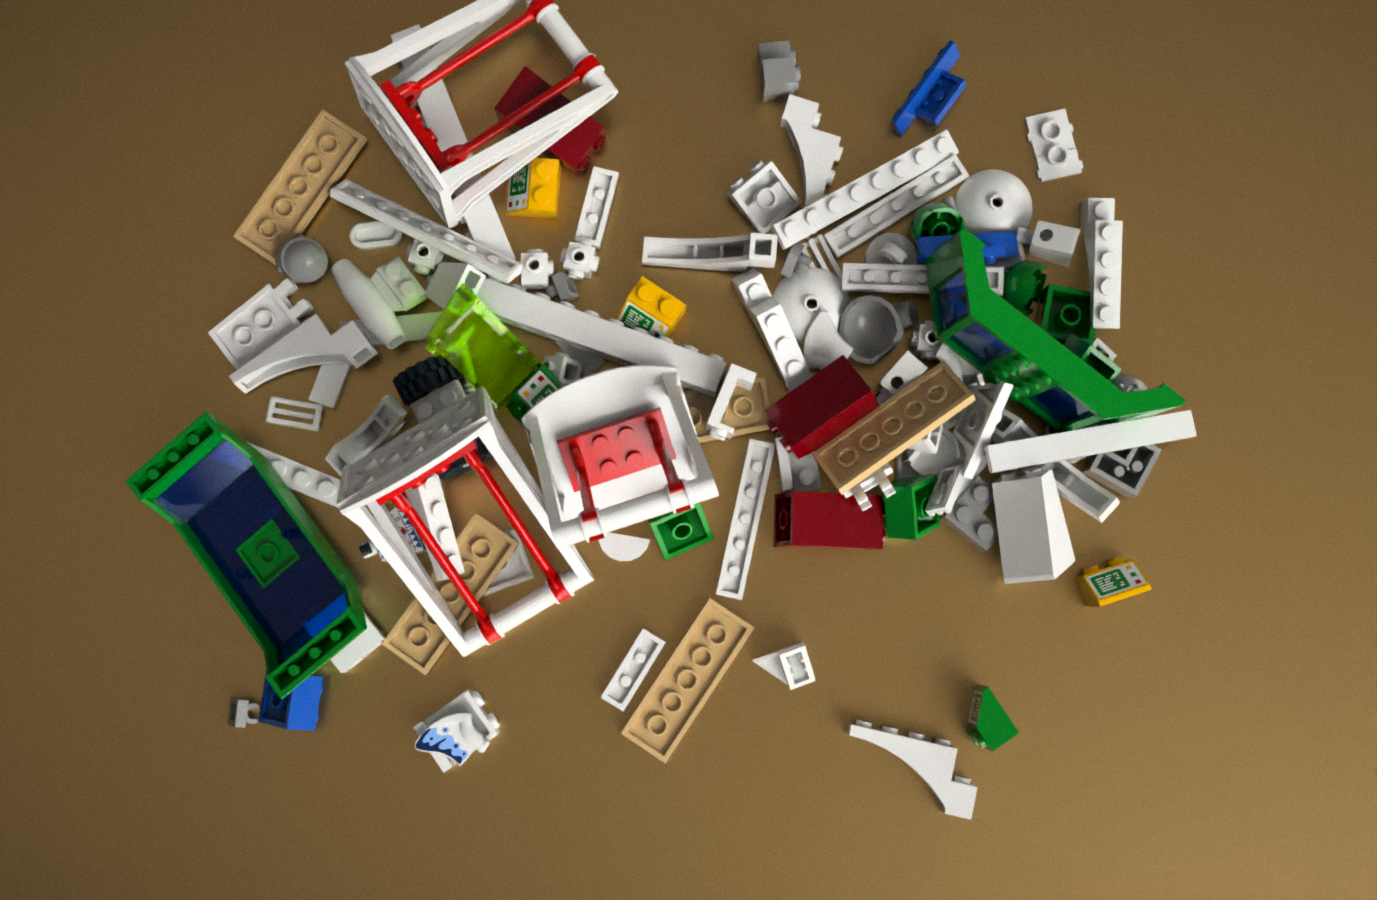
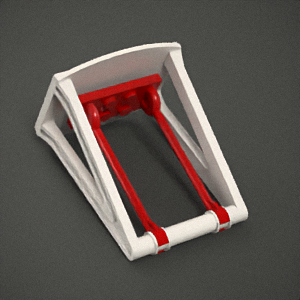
[344,0,618,229]
[521,365,719,549]
[336,386,594,657]

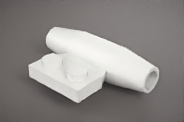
[331,256,428,349]

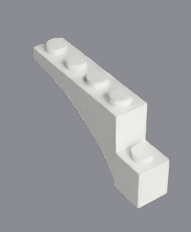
[780,94,844,241]
[1080,198,1123,329]
[642,233,778,273]
[731,268,812,392]
[229,314,378,394]
[991,409,1120,523]
[405,473,465,581]
[846,719,978,820]

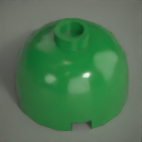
[910,202,965,246]
[1003,260,1047,315]

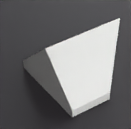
[751,641,816,690]

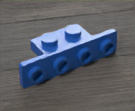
[892,40,966,136]
[917,231,1018,264]

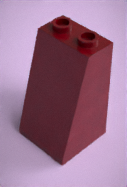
[494,66,606,176]
[764,355,879,459]
[774,491,886,550]

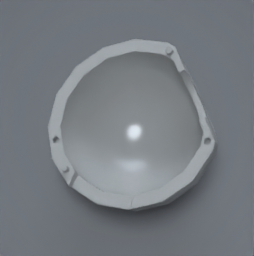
[839,295,904,364]

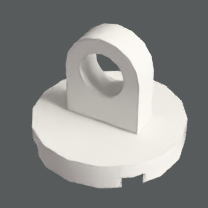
[865,233,917,265]

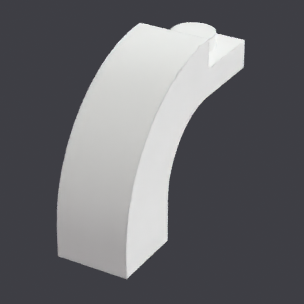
[325,393,407,476]

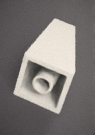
[992,467,1075,584]

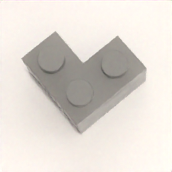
[757,40,801,102]
[1081,445,1162,498]
[940,476,998,552]

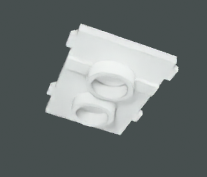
[1025,108,1084,182]

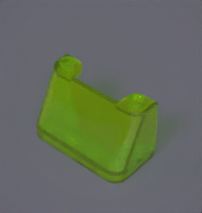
[425,283,542,411]

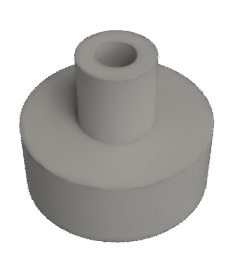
[897,300,919,328]

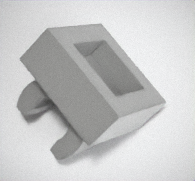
[780,242,813,278]
[545,271,580,302]
[227,697,259,728]

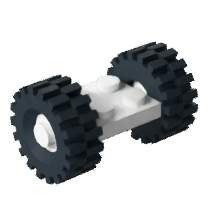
[393,352,493,480]

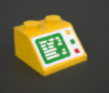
[505,158,561,219]
[616,276,686,338]
[1076,556,1152,607]

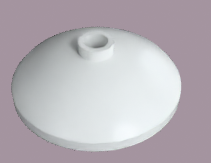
[955,169,1033,234]
[773,267,850,345]

